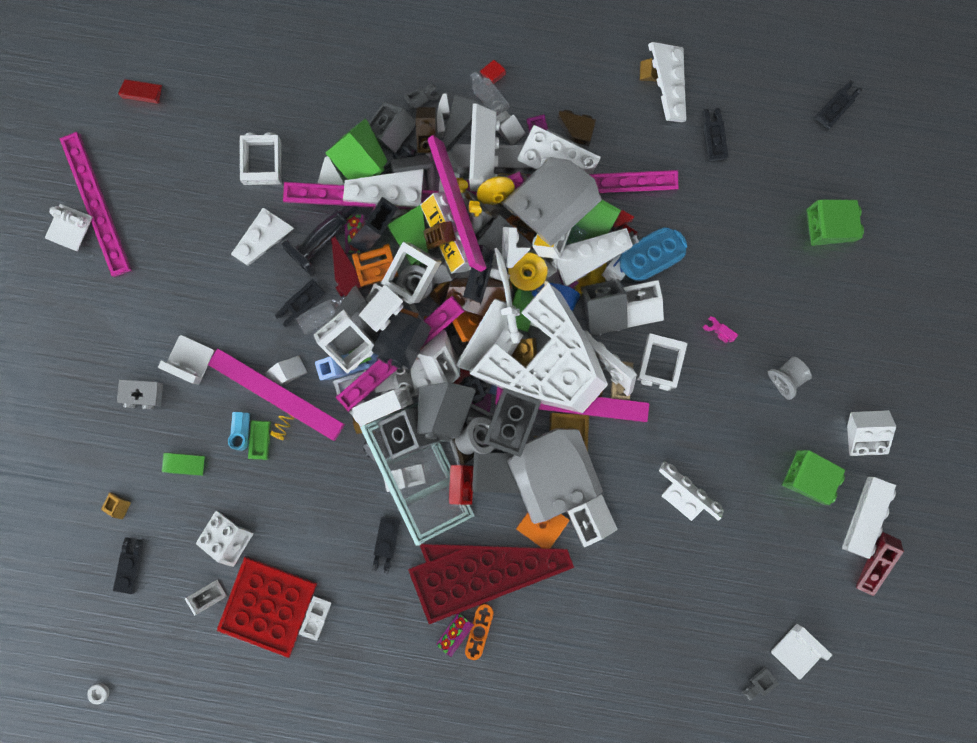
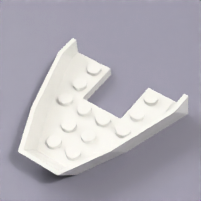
[470,280,608,413]

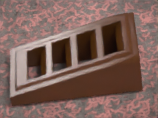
[423,221,456,250]

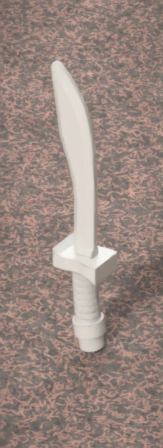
[495,248,521,344]

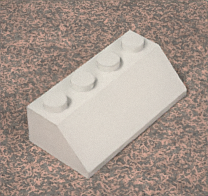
[469,103,500,192]

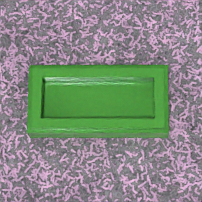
[248,420,271,460]

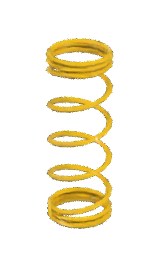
[270,414,294,440]

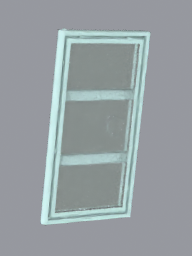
[360,403,475,546]

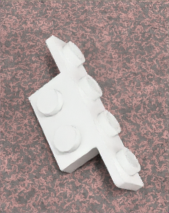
[659,461,724,521]

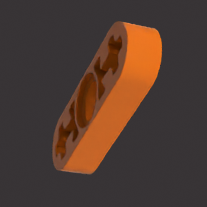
[465,603,493,660]

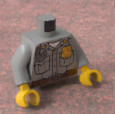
[456,178,492,234]

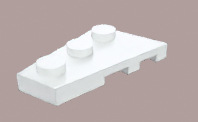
[231,208,295,266]

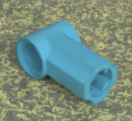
[228,412,250,451]

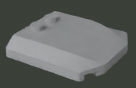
[501,157,602,247]
[507,428,603,524]

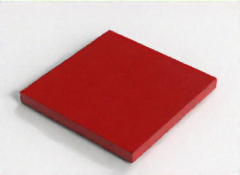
[216,556,318,658]

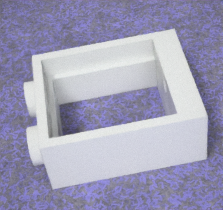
[240,132,282,185]
[381,242,441,304]
[314,310,375,374]
[637,333,687,391]
[352,386,414,426]

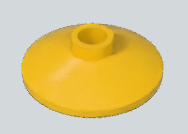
[477,176,515,205]
[508,253,547,291]

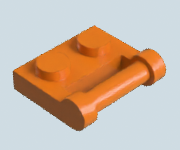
[352,243,399,287]

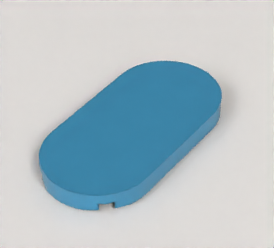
[619,227,687,281]

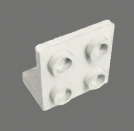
[158,335,215,385]
[196,511,254,567]
[771,624,832,679]

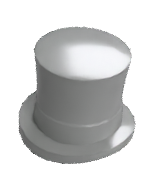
[397,265,437,301]
[767,356,812,400]
[455,417,494,454]

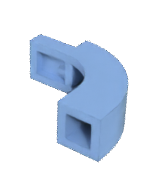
[315,353,378,381]

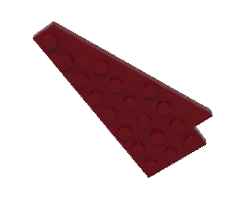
[408,543,574,624]

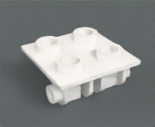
[45,204,93,251]

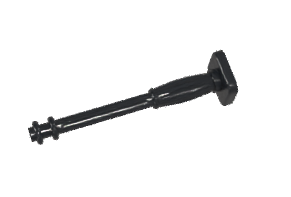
[281,144,417,276]

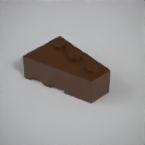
[445,278,512,316]

